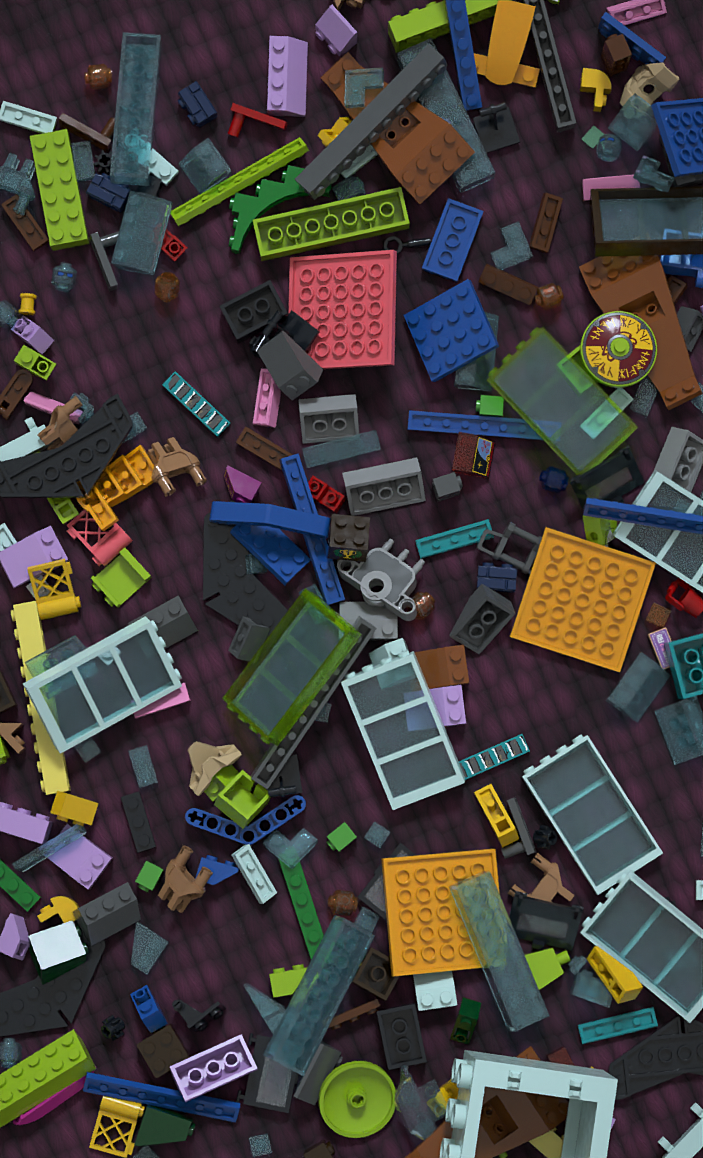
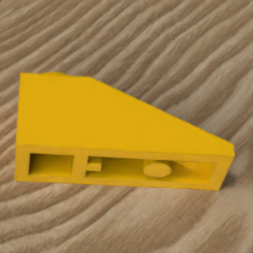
[474,784,520,848]
[586,946,643,1004]

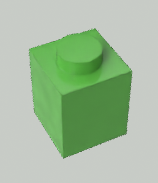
[476,395,504,417]
[327,822,357,851]
[135,861,164,892]

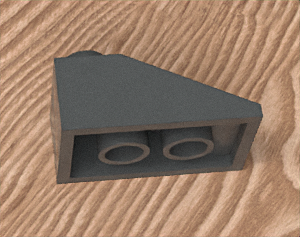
[257,331,323,400]
[450,584,516,654]

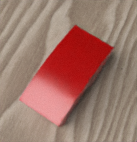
[147,223,187,262]
[308,476,347,514]

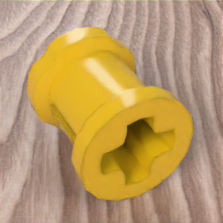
[18,293,37,315]

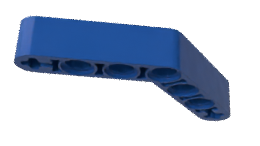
[209,501,331,538]
[185,795,306,845]

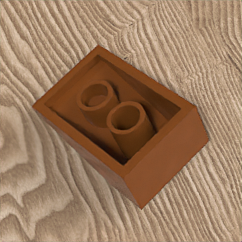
[410,645,469,692]

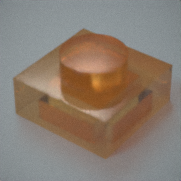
[645,603,671,628]

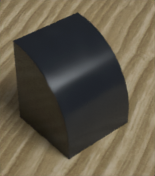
[135,175,163,201]

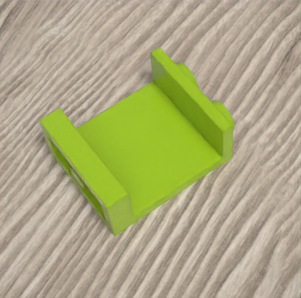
[91,548,152,608]

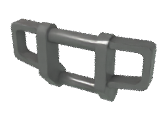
[476,522,542,574]

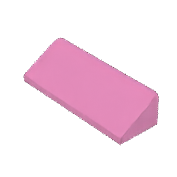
[607,0,667,26]
[582,174,640,201]
[253,368,281,428]
[24,392,83,424]
[130,683,191,719]

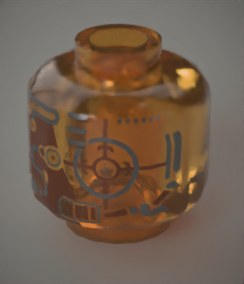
[84,64,112,90]
[154,272,180,302]
[534,283,564,310]
[407,592,435,620]
[328,890,358,916]

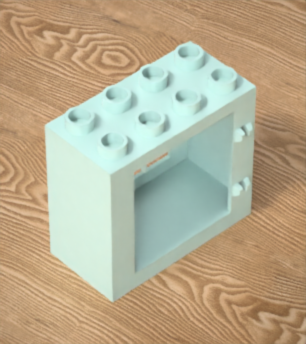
[439,1050,618,1158]

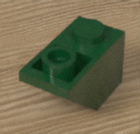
[450,997,482,1045]

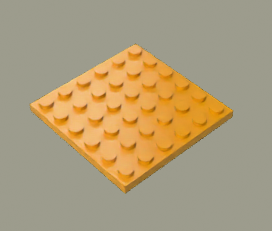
[510,527,656,672]
[381,849,506,976]

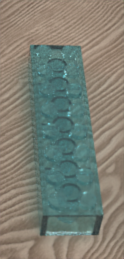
[110,32,162,186]
[397,38,495,193]
[449,871,549,1032]
[263,915,375,1076]

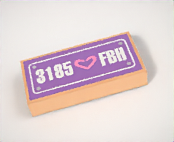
[648,627,671,670]

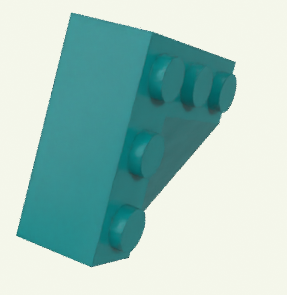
[664,633,703,699]

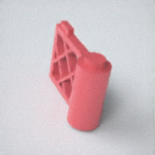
[66,510,133,567]

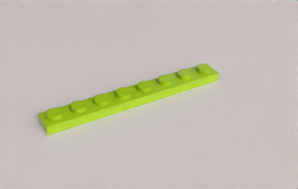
[170,137,309,226]

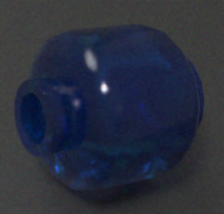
[539,466,569,494]

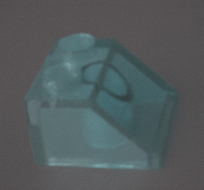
[179,138,231,194]
[570,969,613,1008]

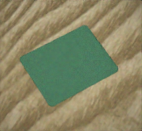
[582,125,605,148]

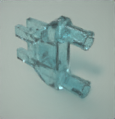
[0,153,36,215]

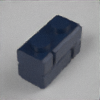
[177,81,218,128]
[86,173,131,213]
[476,563,517,593]

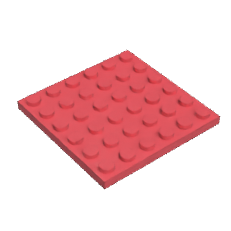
[288,250,397,369]

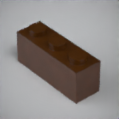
[601,34,632,77]

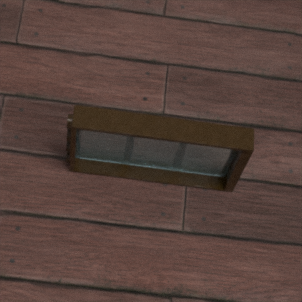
[590,186,703,257]

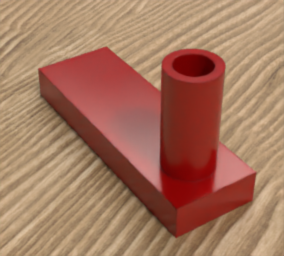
[227,103,288,138]

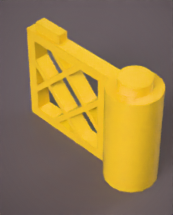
[27,559,82,620]
[89,1096,145,1158]

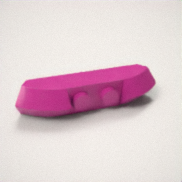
[13,1066,96,1125]

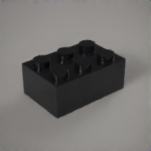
[219,280,288,343]
[377,1003,427,1070]

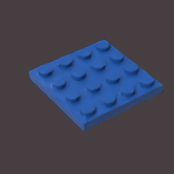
[651,98,703,177]
[404,279,499,382]

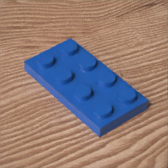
[598,12,666,64]
[422,198,484,282]
[230,525,311,585]

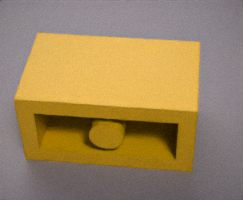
[50,790,99,827]

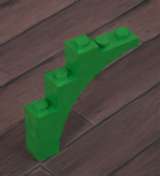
[229,165,332,255]

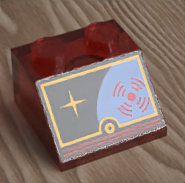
[451,432,496,479]

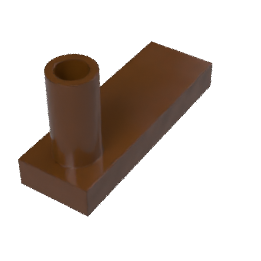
[59,113,120,153]

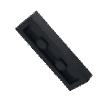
[121,791,156,853]

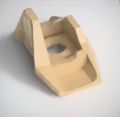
[620,62,679,119]
[188,741,242,796]

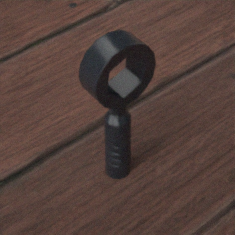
[384,236,431,255]

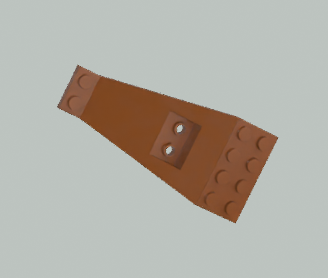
[320,52,475,204]
[579,233,703,410]
[404,1046,569,1158]

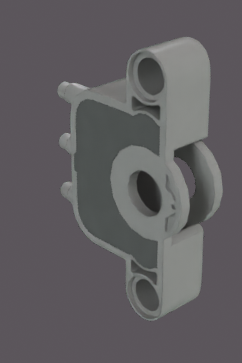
[337,539,425,621]

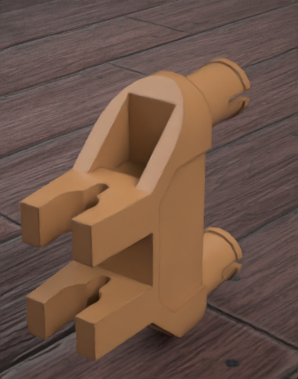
[37,396,83,450]
[148,437,207,497]
[158,845,213,913]
[507,853,575,902]

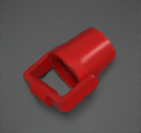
[665,578,703,618]

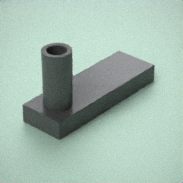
[89,231,124,292]
[501,797,536,859]

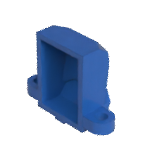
[660,225,703,288]

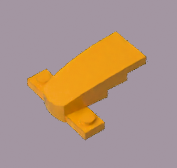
[474,0,540,88]
[76,445,154,531]

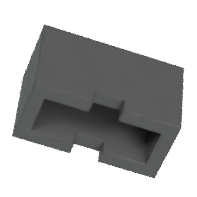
[432,472,463,502]

